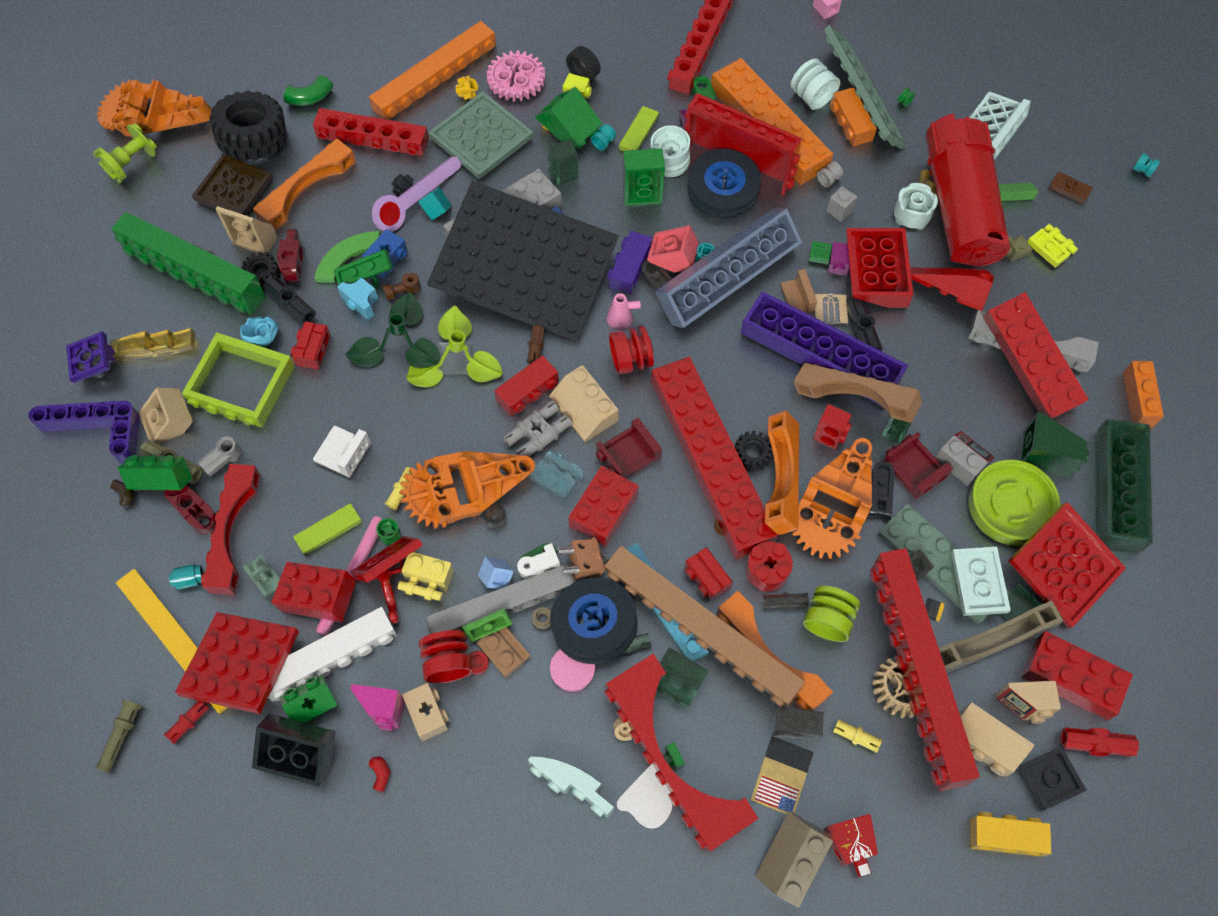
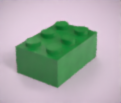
[623,148,665,206]

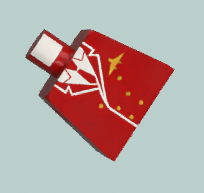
[823,814,878,877]

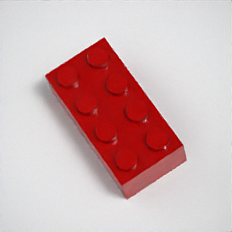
[1021,631,1133,721]

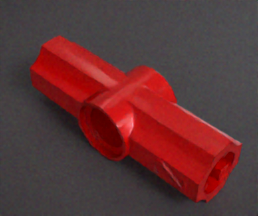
[1060,727,1139,757]

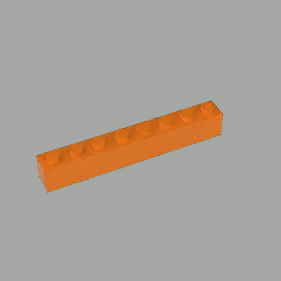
[369,21,496,120]

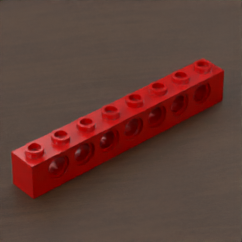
[667,0,734,95]

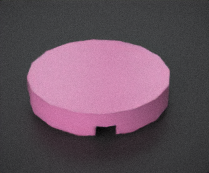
[550,649,595,692]

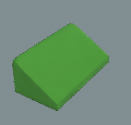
[999,183,1038,201]
[462,608,513,642]

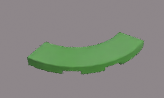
[314,231,381,283]

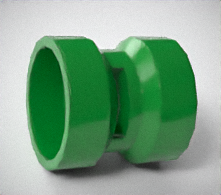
[376,518,402,546]

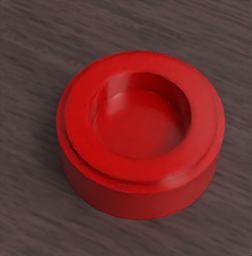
[469,651,489,675]

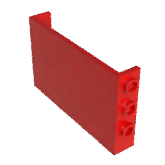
[684,93,802,196]

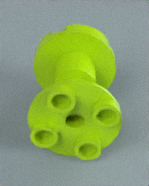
[93,123,157,183]

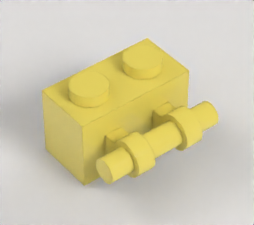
[398,552,454,601]

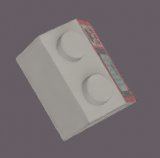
[936,431,995,486]

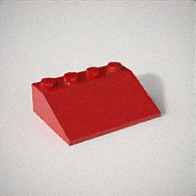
[846,228,913,308]

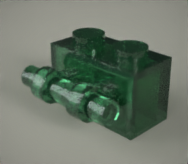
[657,647,709,707]

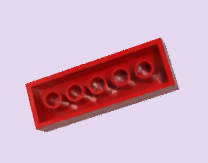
[983,292,1089,419]

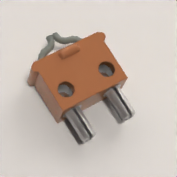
[556,537,609,580]

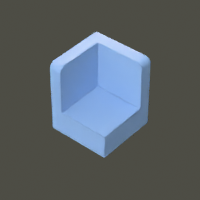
[478,556,514,589]

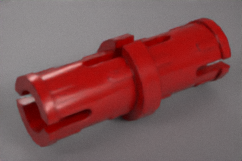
[164,700,209,744]

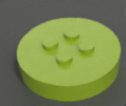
[968,460,1060,546]

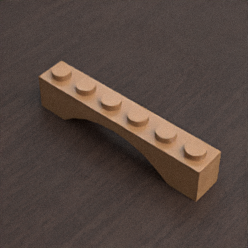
[793,363,922,423]

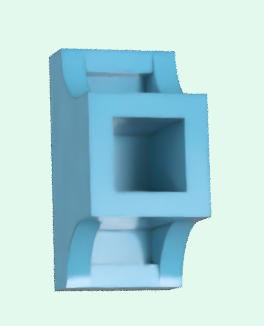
[337,277,378,320]

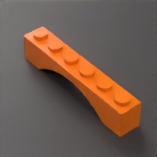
[253,139,356,231]
[765,410,799,535]
[716,591,833,715]

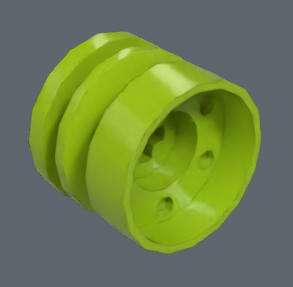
[803,586,861,642]

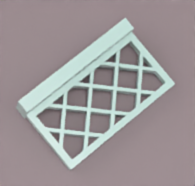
[970,92,1031,161]

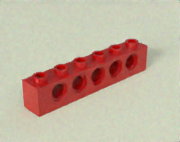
[313,108,429,156]

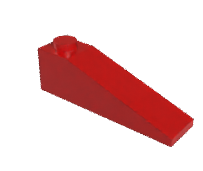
[910,267,994,311]

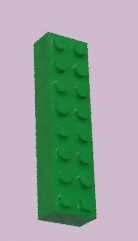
[111,212,266,315]

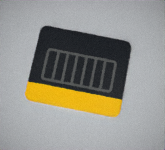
[925,598,945,622]

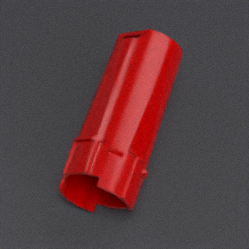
[925,113,1010,267]

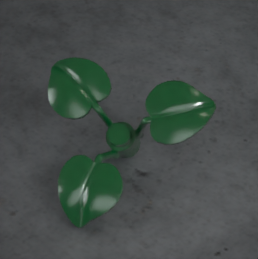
[345,292,440,369]

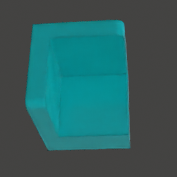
[418,186,452,220]

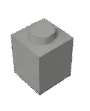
[826,186,857,222]

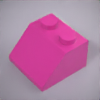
[351,684,405,731]

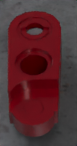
[277,229,305,282]
[164,486,216,534]

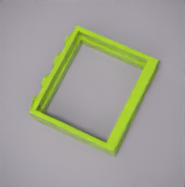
[182,332,295,428]

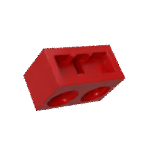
[813,404,852,450]

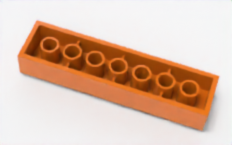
[711,58,833,186]

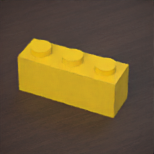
[970,812,1051,857]

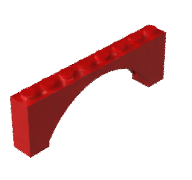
[604,653,759,852]

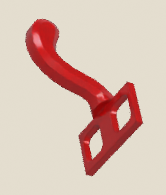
[372,560,403,624]

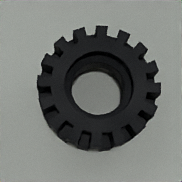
[241,252,281,287]
[735,431,773,472]

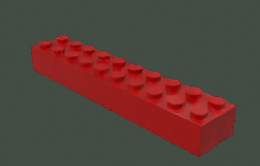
[651,356,778,560]
[870,548,980,792]

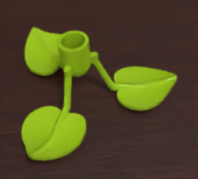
[406,306,503,387]

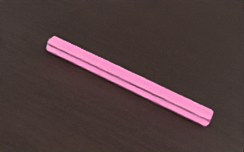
[316,516,382,636]

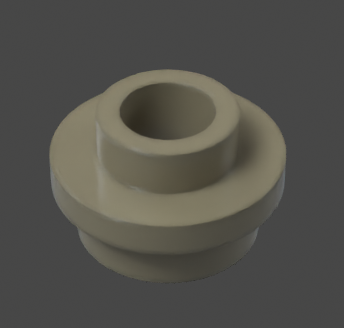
[532,607,551,629]

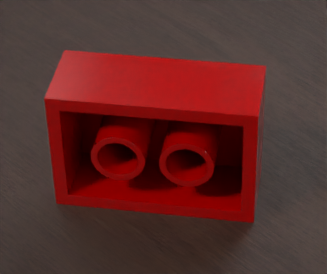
[568,466,639,547]
[271,562,356,622]

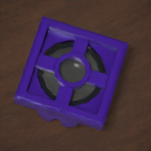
[66,331,116,383]

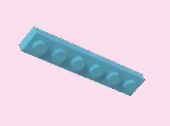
[627,543,709,665]

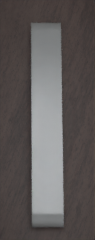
[425,565,576,634]

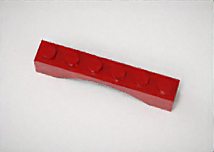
[201,464,260,595]

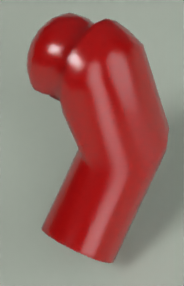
[369,756,391,793]

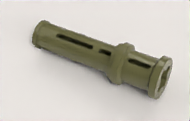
[95,699,143,773]

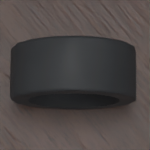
[566,46,601,82]

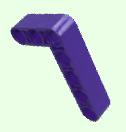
[28,400,140,464]

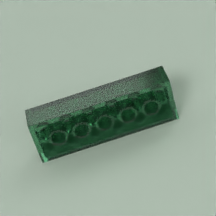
[1097,419,1153,552]

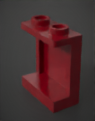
[595,418,662,479]
[884,432,953,500]

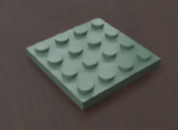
[428,91,534,179]

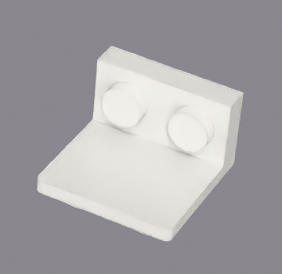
[313,426,371,478]

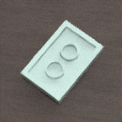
[951,547,1011,616]

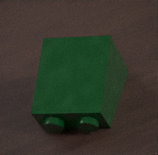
[1020,412,1089,478]

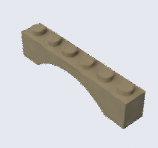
[939,601,1064,674]

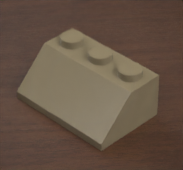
[755,811,833,908]

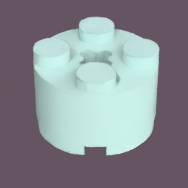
[894,183,938,229]

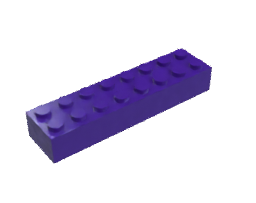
[741,291,908,406]

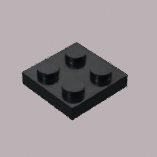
[1018,746,1087,811]

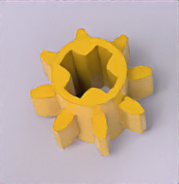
[456,76,478,100]

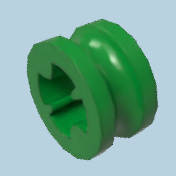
[897,88,916,107]

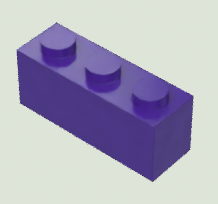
[607,231,652,295]

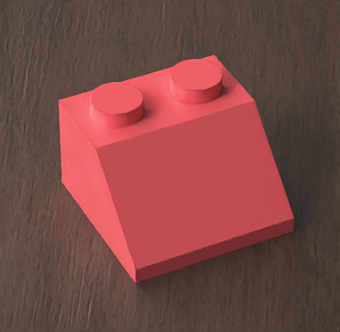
[647,225,699,273]

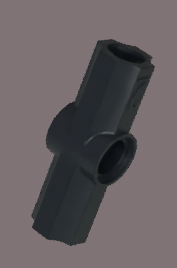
[263,276,316,324]
[846,298,883,351]

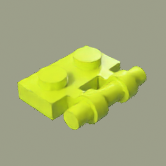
[1027,224,1078,268]

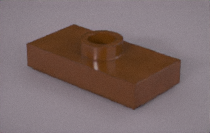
[1049,171,1093,204]

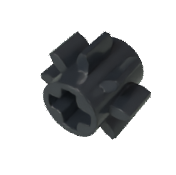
[391,174,414,197]

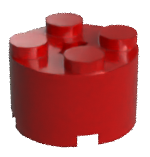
[745,542,793,592]

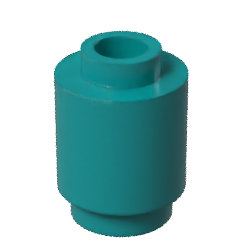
[169,564,204,590]

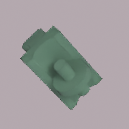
[243,554,280,598]

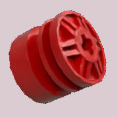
[609,325,654,375]
[418,630,472,684]

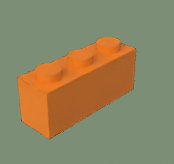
[830,87,877,146]
[1123,361,1164,428]

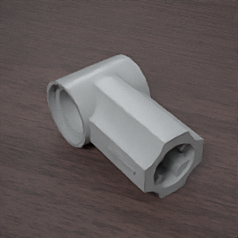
[197,436,242,477]

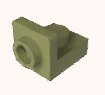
[1006,235,1033,262]

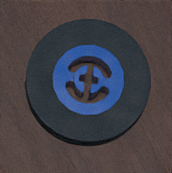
[688,149,761,218]
[550,578,638,664]

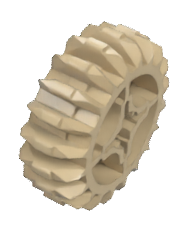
[872,656,915,718]

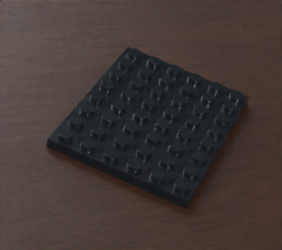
[427,180,619,342]

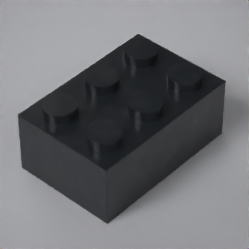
[252,713,336,787]

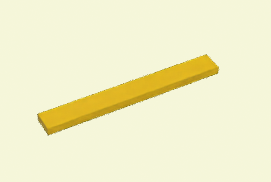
[115,569,229,714]

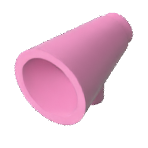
[606,294,641,330]

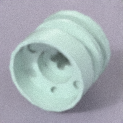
[790,58,840,110]
[651,125,690,177]

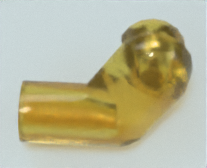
[918,170,936,194]

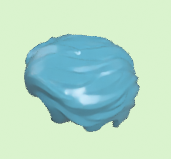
[240,316,279,347]

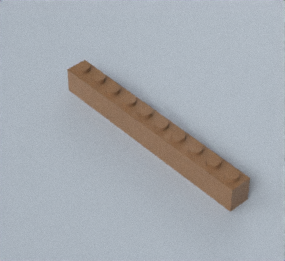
[605,546,805,707]

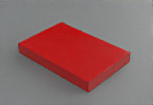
[350,536,423,583]

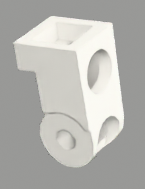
[517,543,560,579]

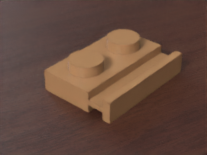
[477,627,531,679]

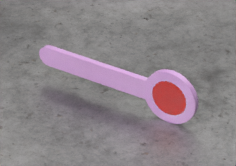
[372,156,461,232]

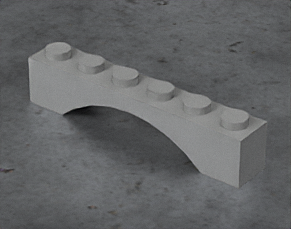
[968,310,1099,372]

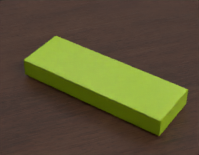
[619,106,659,151]
[293,503,362,556]

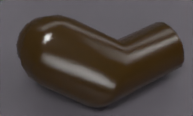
[110,479,134,507]

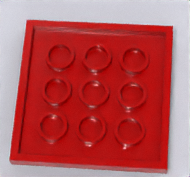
[1009,502,1126,628]
[175,612,299,714]

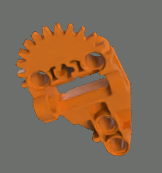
[96,79,212,137]
[792,438,872,559]
[399,451,535,529]

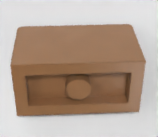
[780,269,817,314]

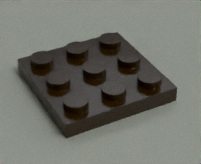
[192,154,273,215]

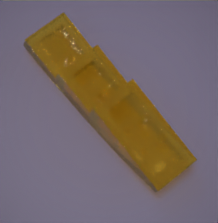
[110,328,195,360]

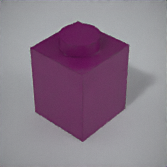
[828,242,849,275]

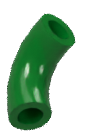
[283,75,333,107]

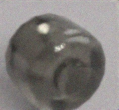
[484,505,507,529]

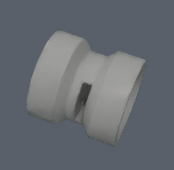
[817,161,843,187]

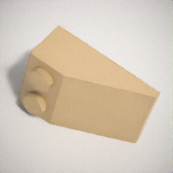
[216,206,278,255]

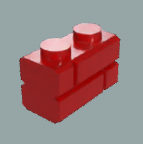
[291,321,331,370]
[684,547,733,601]

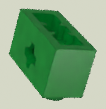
[280,674,337,723]

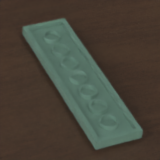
[824,25,907,150]

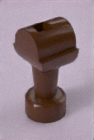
[382,273,421,301]

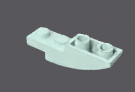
[528,756,614,818]

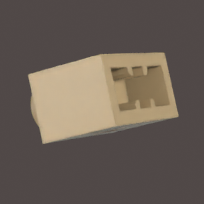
[402,683,449,741]

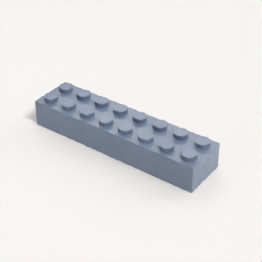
[655,208,802,328]

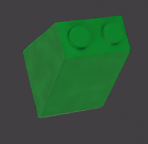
[535,86,602,149]

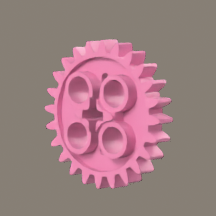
[486,50,546,102]

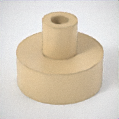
[613,718,632,741]

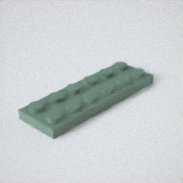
[878,504,1009,625]

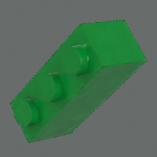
[117,455,192,490]

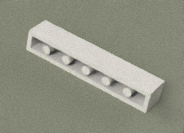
[268,607,397,702]

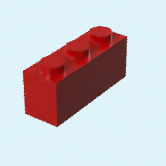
[494,355,559,416]

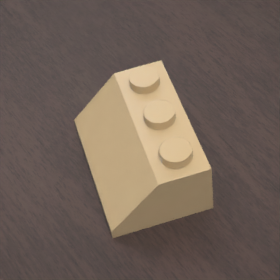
[549,365,619,443]
[959,702,1034,777]

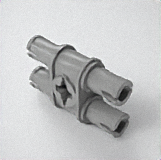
[502,400,572,457]

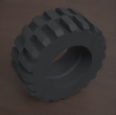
[210,91,287,161]

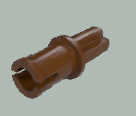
[527,325,544,364]

